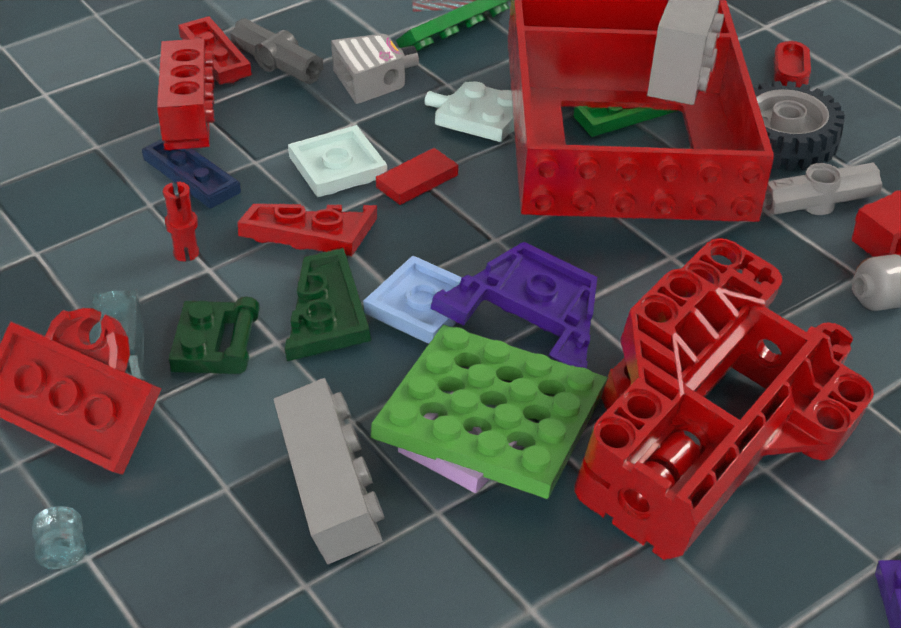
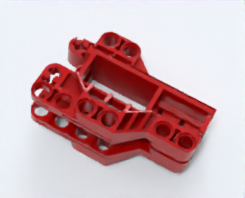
[575,238,874,560]

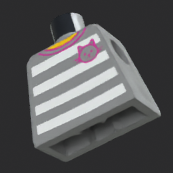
[331,34,419,104]

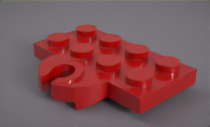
[0,308,162,475]

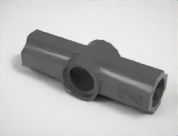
[230,18,324,85]

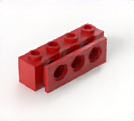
[157,38,215,150]

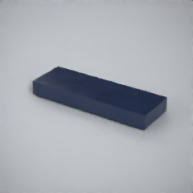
[142,139,241,209]

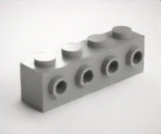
[273,378,385,564]

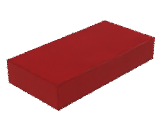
[376,148,458,205]

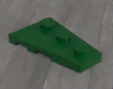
[284,248,371,361]

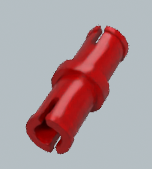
[163,182,199,262]

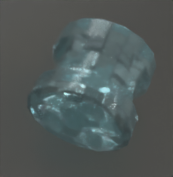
[31,506,86,570]

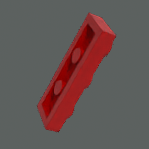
[178,16,252,85]

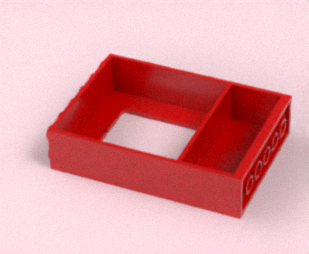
[508,0,774,222]

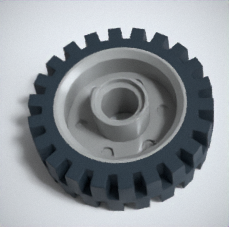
[753,81,845,171]

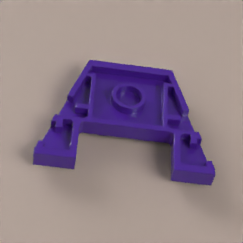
[430,242,597,369]

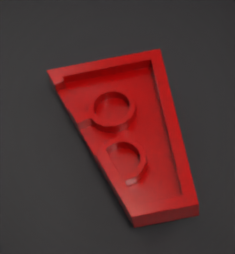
[238,204,377,257]

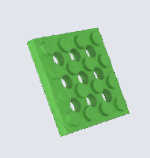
[370,324,608,499]

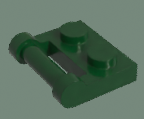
[168,296,260,374]

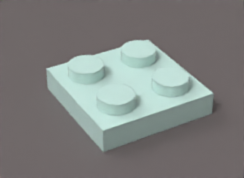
[288,125,387,197]

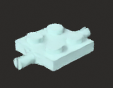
[425,81,515,142]

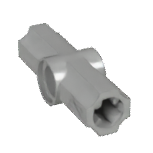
[762,163,882,216]

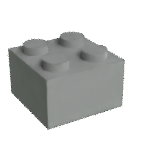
[647,0,724,105]

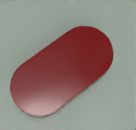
[774,41,811,88]

